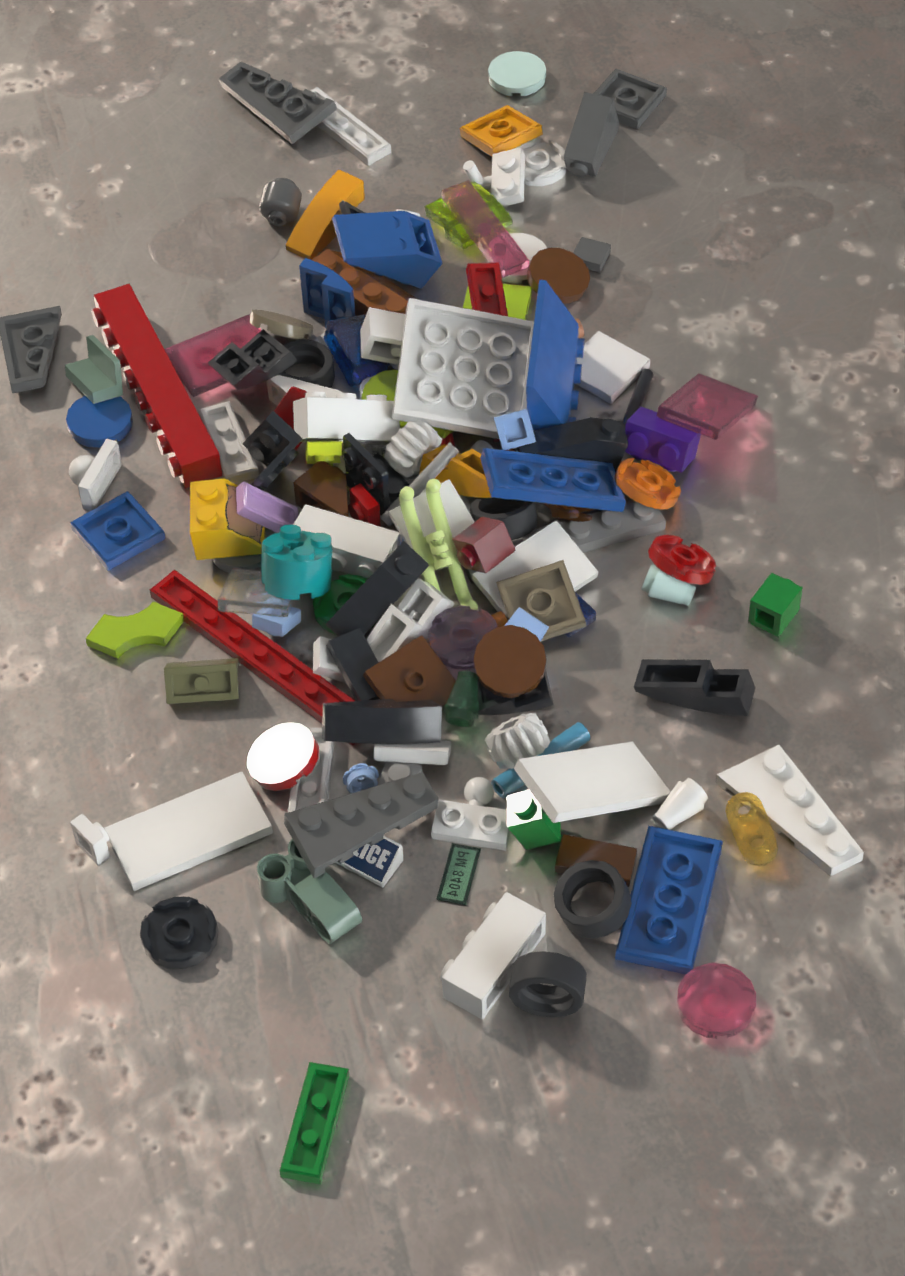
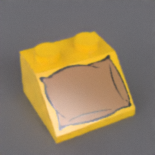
[190,478,265,560]

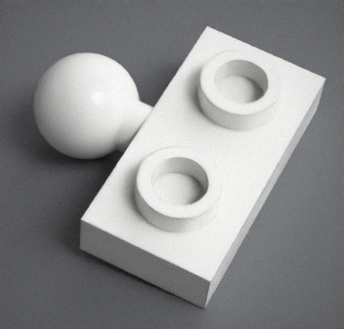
[431,777,510,851]

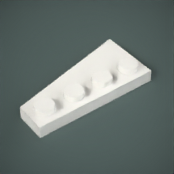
[716,745,864,876]

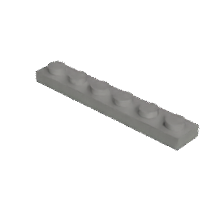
[464,502,666,584]

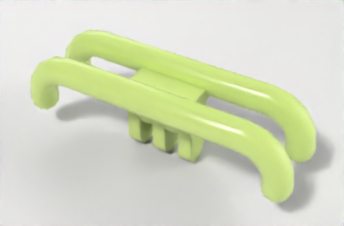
[399,478,478,622]

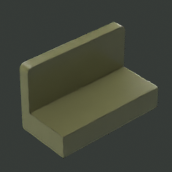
[164,658,240,704]

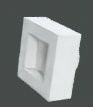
[313,636,346,682]
[70,813,110,866]

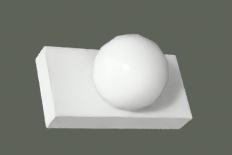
[69,439,122,511]

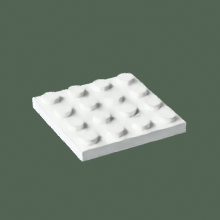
[392,298,534,439]

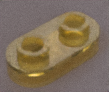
[725,792,778,866]

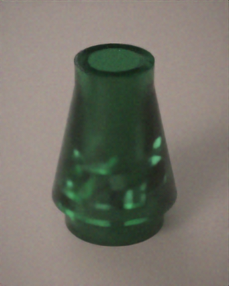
[443,670,479,727]

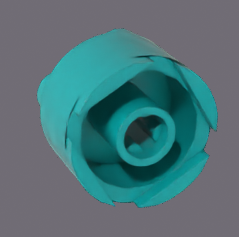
[261,525,332,600]

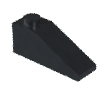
[517,417,628,472]
[325,541,429,637]

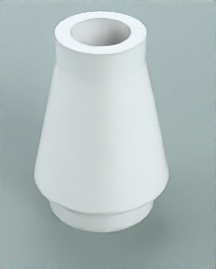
[652,778,708,830]

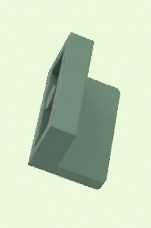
[65,335,123,404]

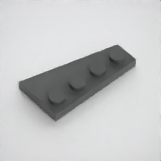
[219,62,337,144]

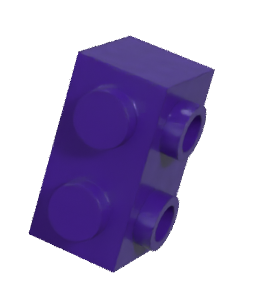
[625,407,702,473]

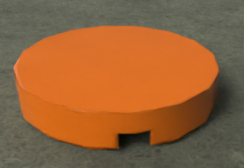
[614,458,681,509]

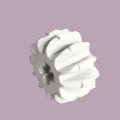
[384,420,442,477]
[485,713,550,769]

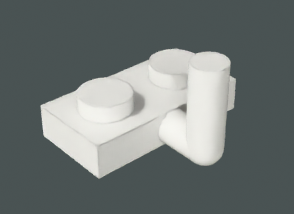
[463,147,525,208]

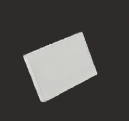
[472,521,599,620]

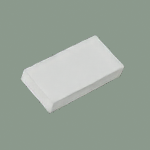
[374,740,451,765]

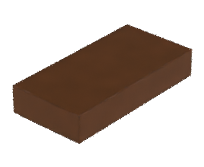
[555,834,637,887]

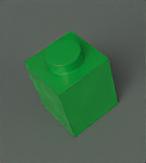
[748,573,803,637]
[507,790,561,850]

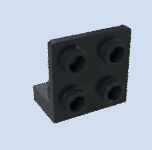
[242,411,303,491]
[342,433,410,515]

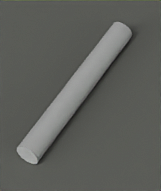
[380,442,459,527]

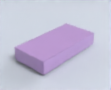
[236,481,298,533]

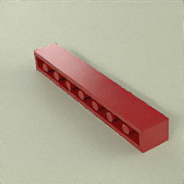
[91,283,223,489]

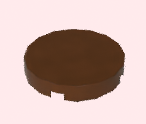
[527,248,590,304]
[474,625,547,698]

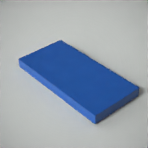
[480,448,626,512]
[615,825,723,976]

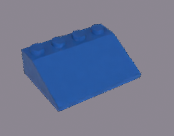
[526,280,585,431]

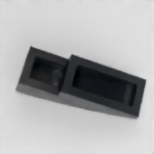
[634,659,755,716]
[322,699,442,744]

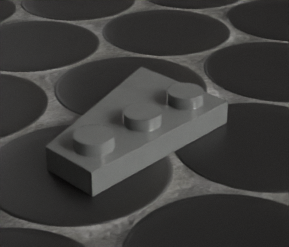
[0,306,62,393]

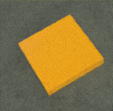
[459,105,543,156]

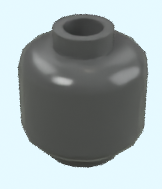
[259,178,302,226]

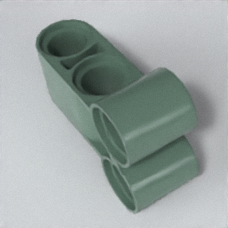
[257,839,362,944]

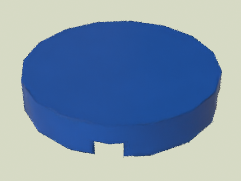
[66,396,133,448]

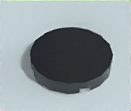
[140,897,218,969]

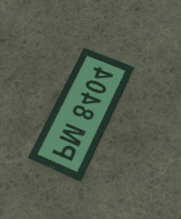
[436,843,481,905]

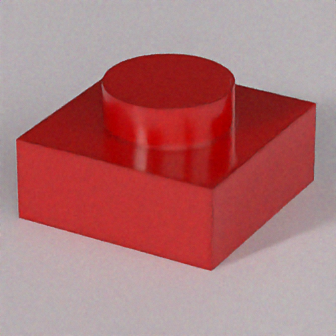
[348,483,381,527]

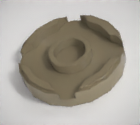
[249,310,314,340]

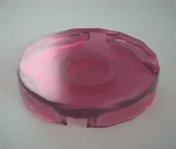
[677,963,756,1039]

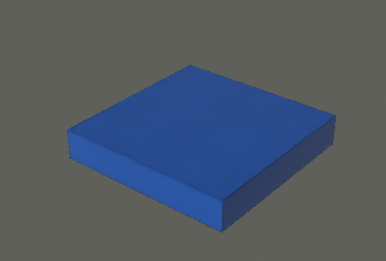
[70,491,166,571]

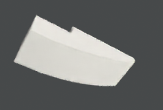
[366,578,455,662]

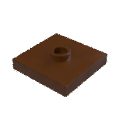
[363,635,464,709]

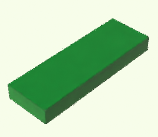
[279,1062,349,1185]

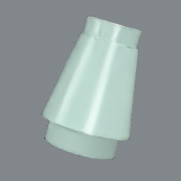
[641,564,696,606]

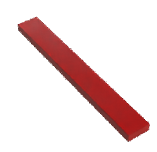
[150,569,355,746]

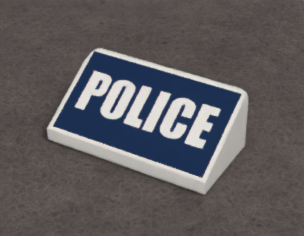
[335,836,403,888]

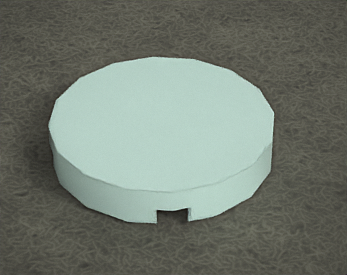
[488,51,546,96]

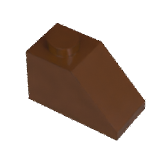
[293,461,349,517]

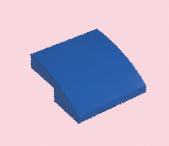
[299,258,357,339]

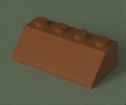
[312,249,419,328]

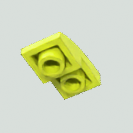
[306,440,342,466]

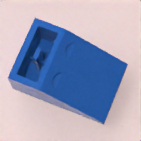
[332,211,443,289]

